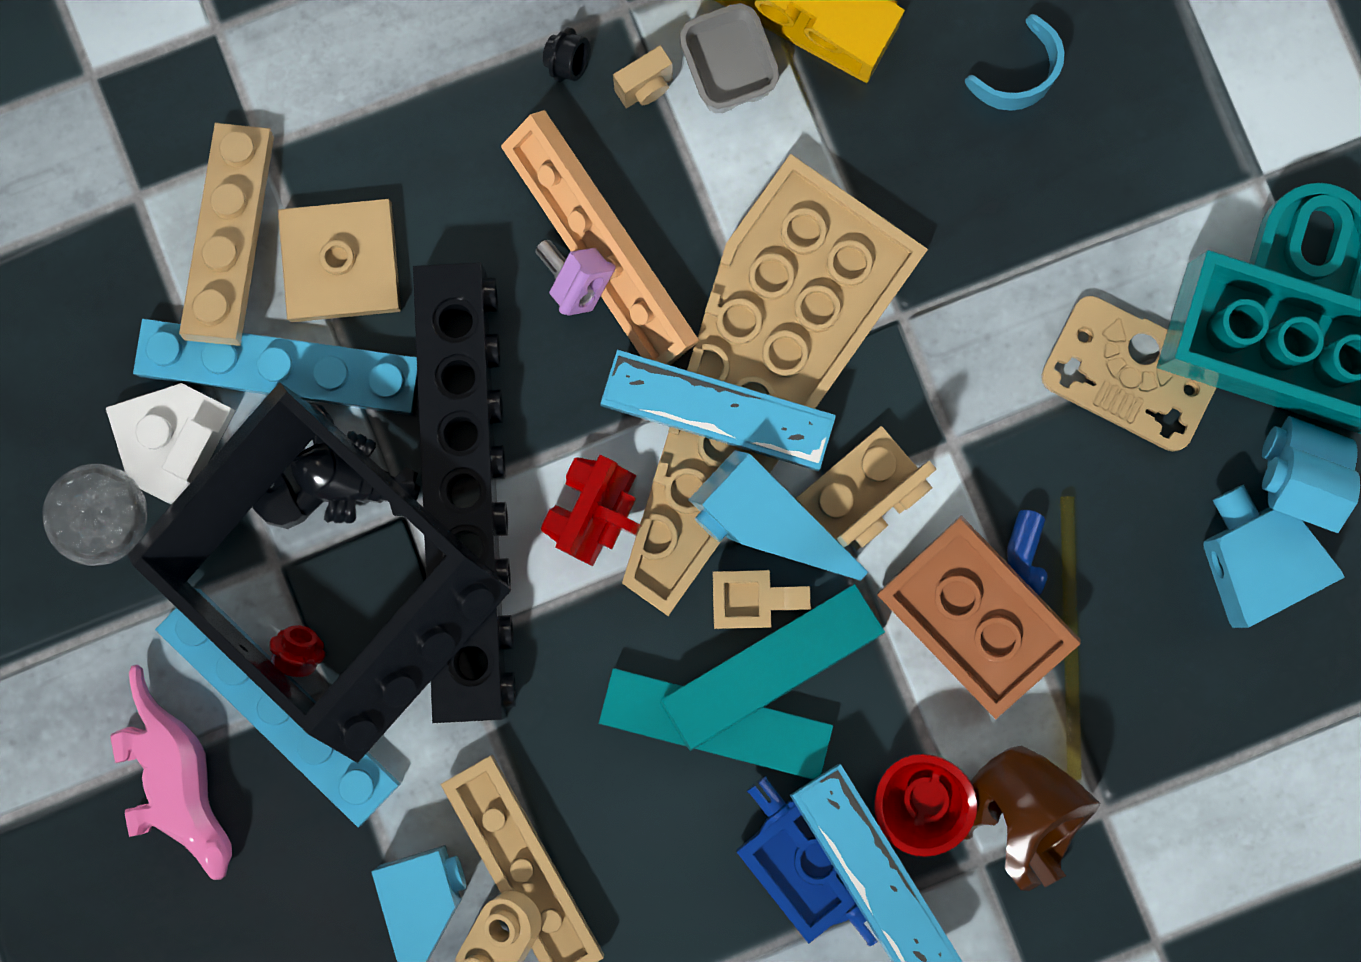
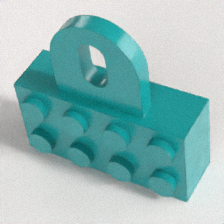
[1156,183,1361,434]

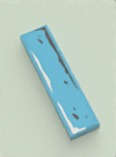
[601,350,836,471]
[790,764,962,962]

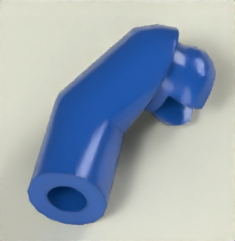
[1007,510,1048,595]

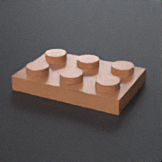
[877,515,1081,719]

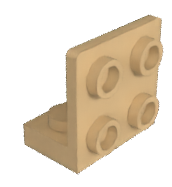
[796,426,937,551]

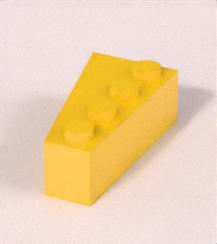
[714,0,905,84]

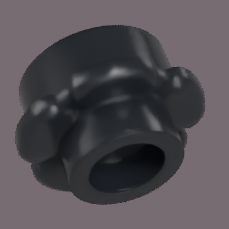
[543,27,590,82]

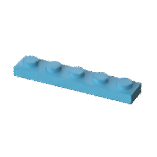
[133,319,418,416]
[155,589,401,827]

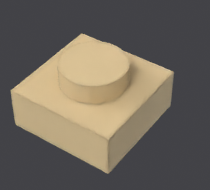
[613,45,673,109]

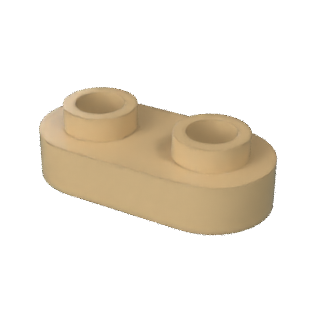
[455,891,541,962]

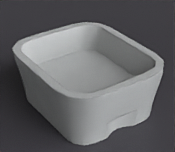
[680,3,779,113]

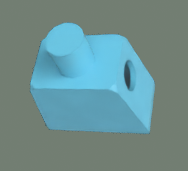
[1203,484,1345,628]

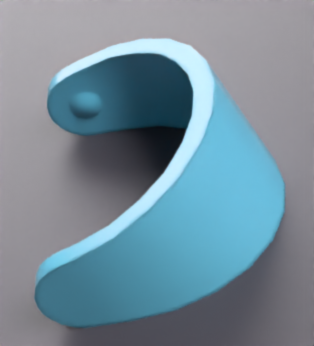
[965,14,1065,111]

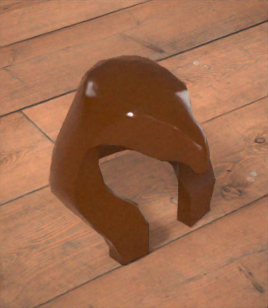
[965,745,1101,891]

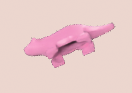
[110,665,232,880]

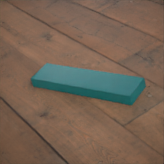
[660,584,885,751]
[599,668,833,780]

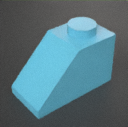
[371,845,466,962]

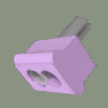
[536,240,615,316]

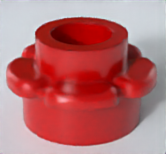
[269,625,325,677]

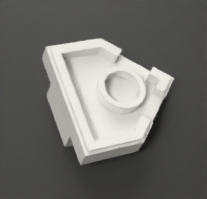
[106,383,236,505]

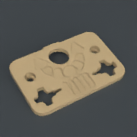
[1041,296,1216,452]

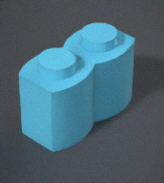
[1262,416,1360,533]

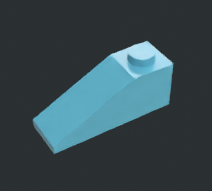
[688,450,868,581]

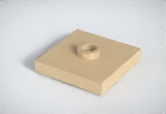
[278,199,401,323]

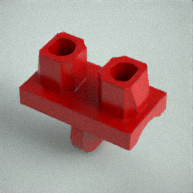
[541,455,641,566]

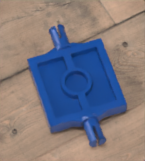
[736,776,878,946]

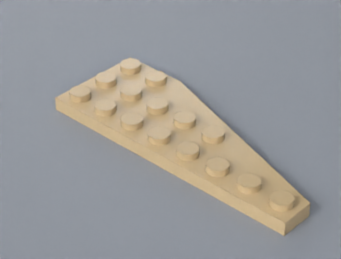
[622,154,928,616]

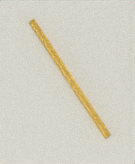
[1060,496,1082,780]

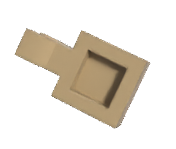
[713,570,811,629]

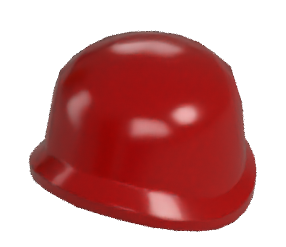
[875,754,978,857]

